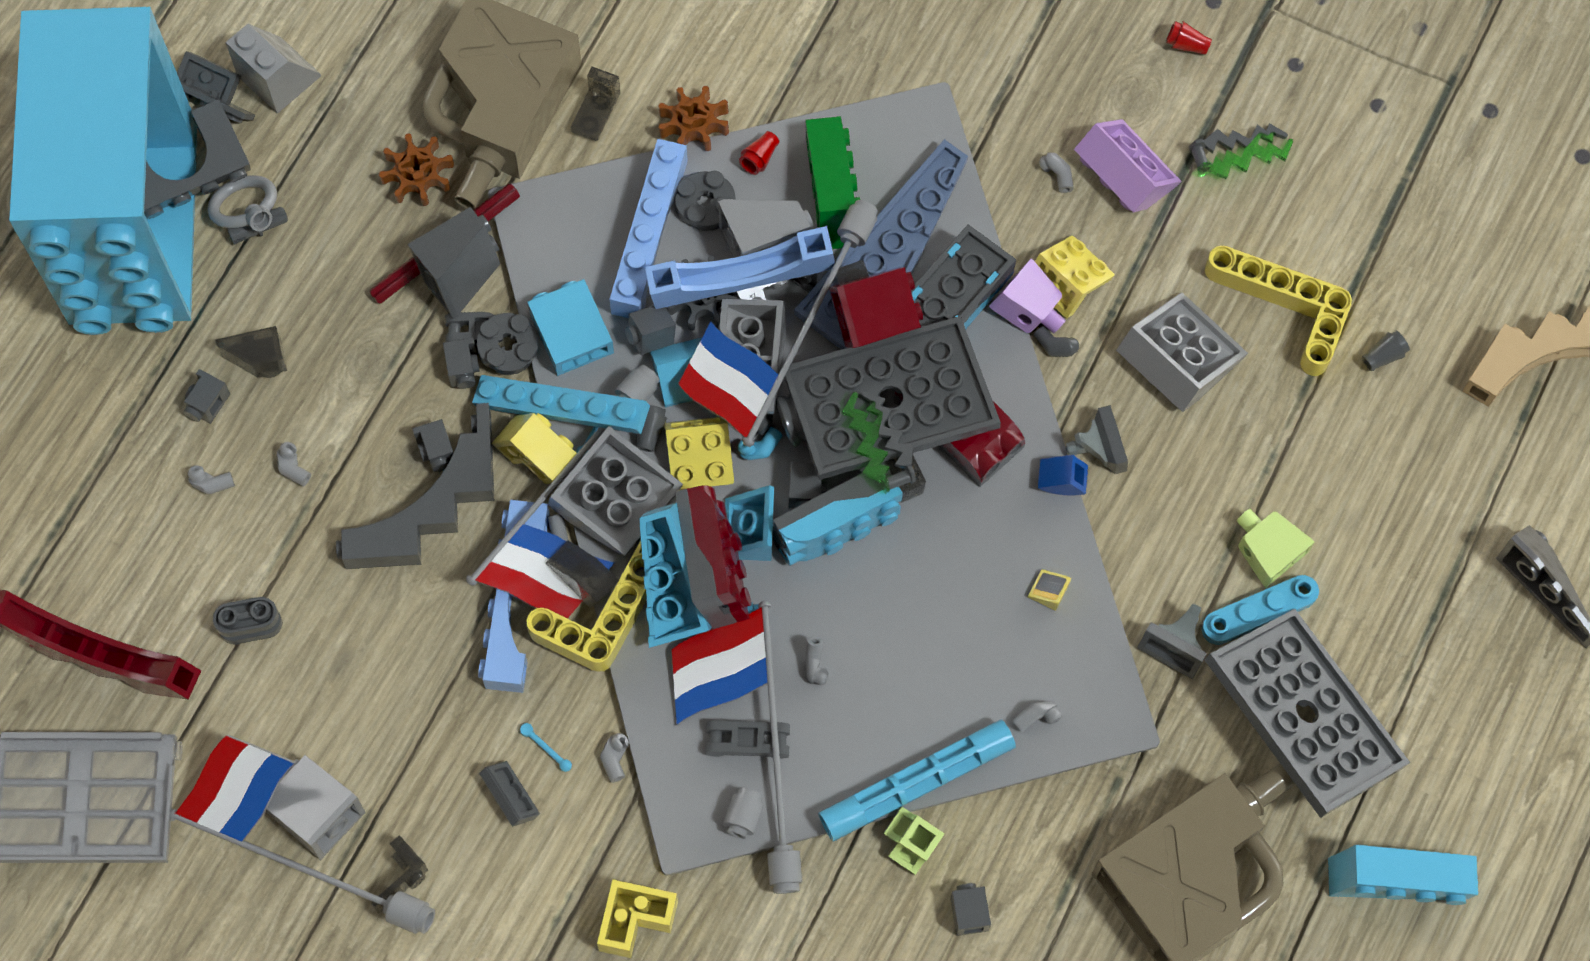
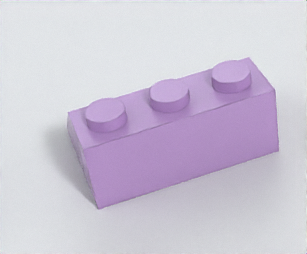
[1074,119,1181,213]

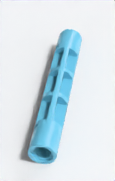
[818,719,1016,842]

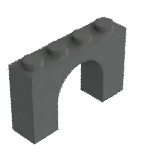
[144,99,251,219]

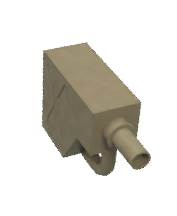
[422,0,582,210]
[1092,764,1296,961]

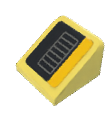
[1028,569,1072,611]

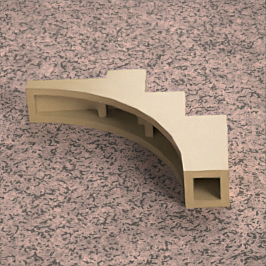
[1462,305,1590,407]

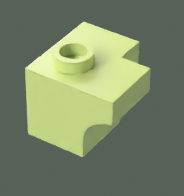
[883,807,945,875]

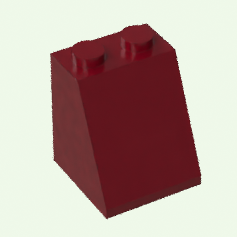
[829,267,923,348]

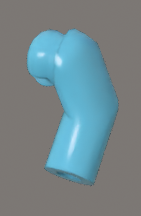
[738,427,783,460]

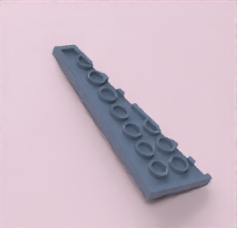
[794,139,968,350]

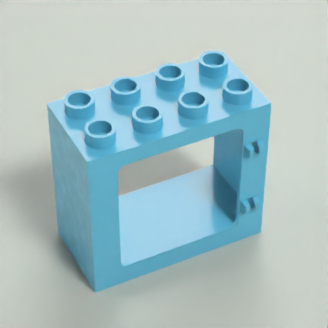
[9,7,197,335]

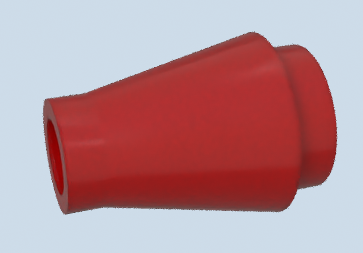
[1166,21,1212,55]
[739,131,780,175]

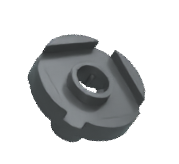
[675,170,736,231]
[477,313,539,375]

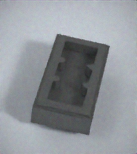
[479,761,540,827]

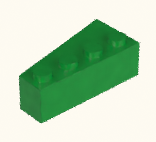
[805,116,860,249]

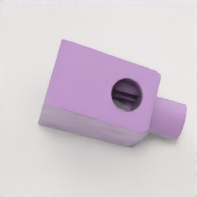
[989,259,1066,334]

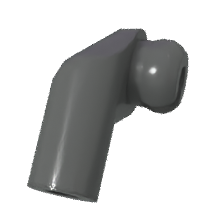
[1034,326,1079,357]

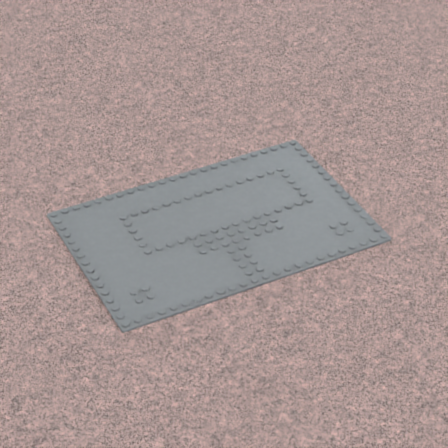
[488,82,1160,876]

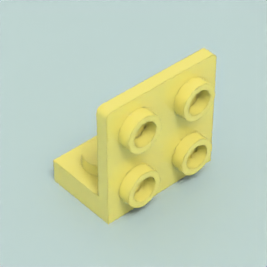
[1035,236,1115,319]
[665,417,734,490]

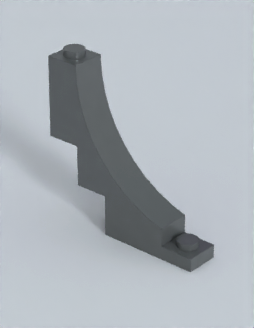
[336,403,495,569]

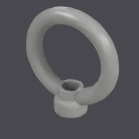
[208,175,277,231]

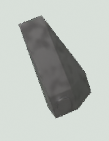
[1496,525,1590,649]

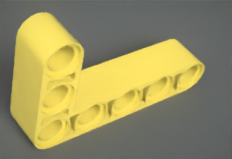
[1205,246,1352,376]
[527,541,647,672]

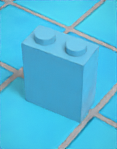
[527,279,614,376]

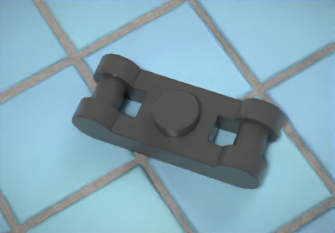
[705,720,790,759]

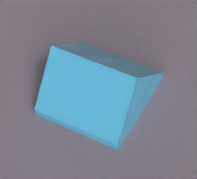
[650,337,702,407]
[725,485,774,561]

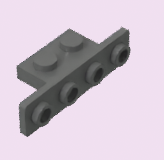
[177,51,255,123]

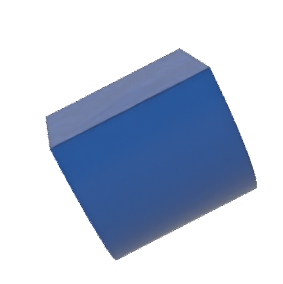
[1038,455,1088,496]

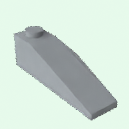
[720,299,787,414]

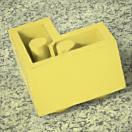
[492,413,577,484]
[597,879,678,958]

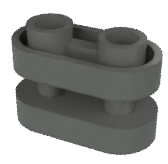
[213,597,283,645]

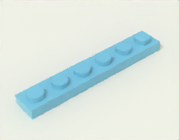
[472,375,650,434]

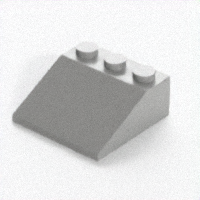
[1116,293,1248,412]
[548,426,683,557]

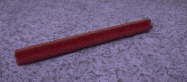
[369,183,520,304]

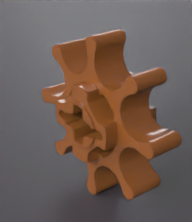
[658,86,729,151]
[379,133,454,206]

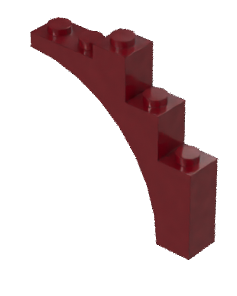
[0,590,202,700]

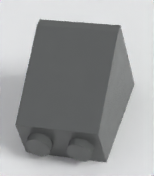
[408,207,500,319]

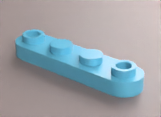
[1202,575,1319,645]

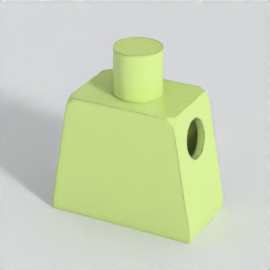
[1237,509,1315,588]

